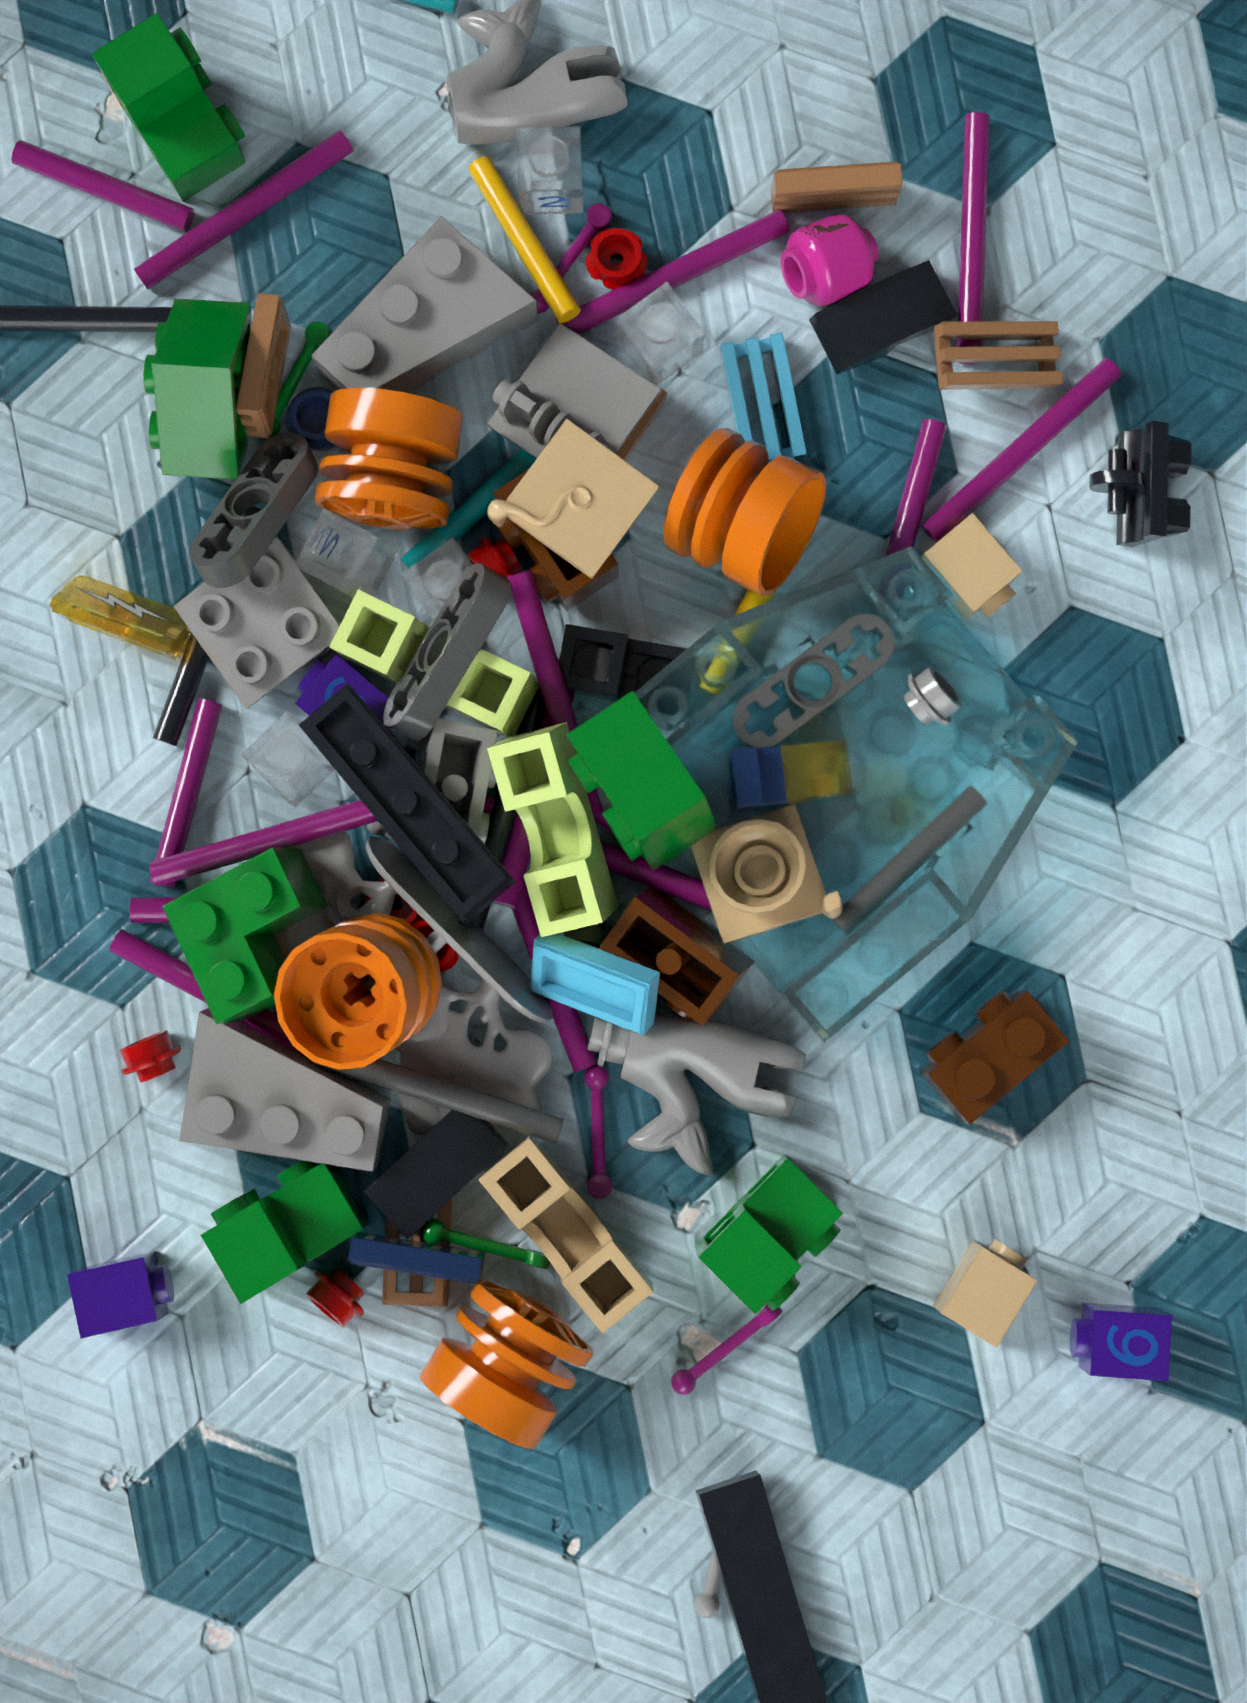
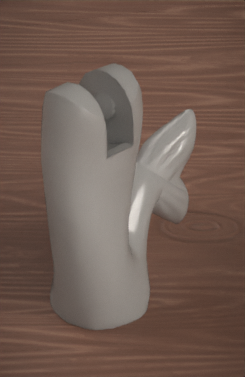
[447,0,627,145]
[620,1013,806,1176]

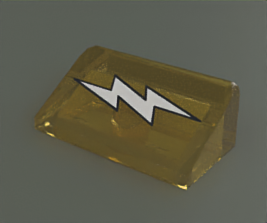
[49,575,191,660]

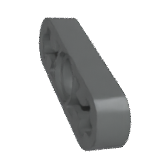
[189,432,319,588]
[383,563,511,741]
[731,614,895,748]

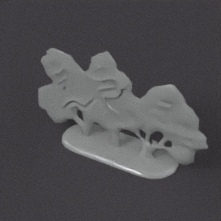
[274,831,553,1135]

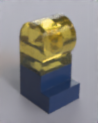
[728,741,853,811]

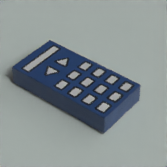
[348,1232,486,1284]

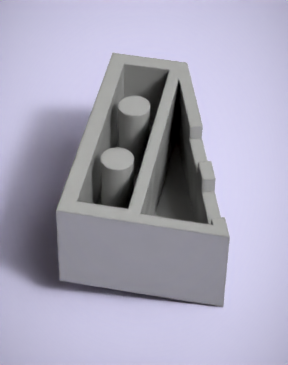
[311,216,538,393]
[179,1008,391,1171]

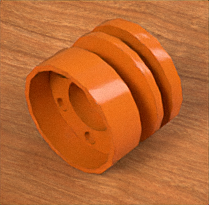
[314,387,463,530]
[664,428,827,597]
[274,912,442,1070]
[420,1279,594,1449]

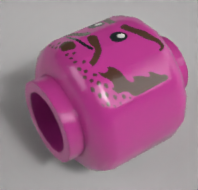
[780,214,878,308]

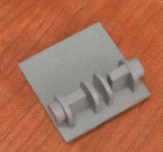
[487,323,662,459]
[173,535,340,709]

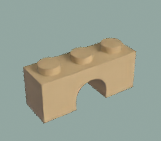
[478,1136,654,1334]

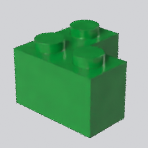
[91,13,246,202]
[143,298,252,479]
[566,691,717,871]
[162,847,328,1024]
[695,1155,844,1314]
[200,1160,370,1304]

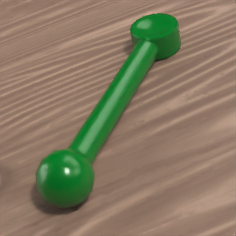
[263,321,330,439]
[421,1219,550,1269]

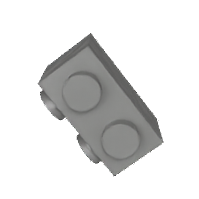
[399,718,498,851]

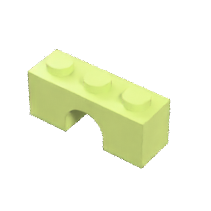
[329,589,539,738]
[487,722,619,937]

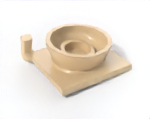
[487,419,660,579]
[691,804,843,945]

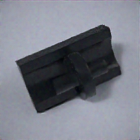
[1089,421,1192,547]

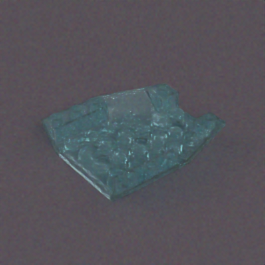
[635,546,1079,1043]

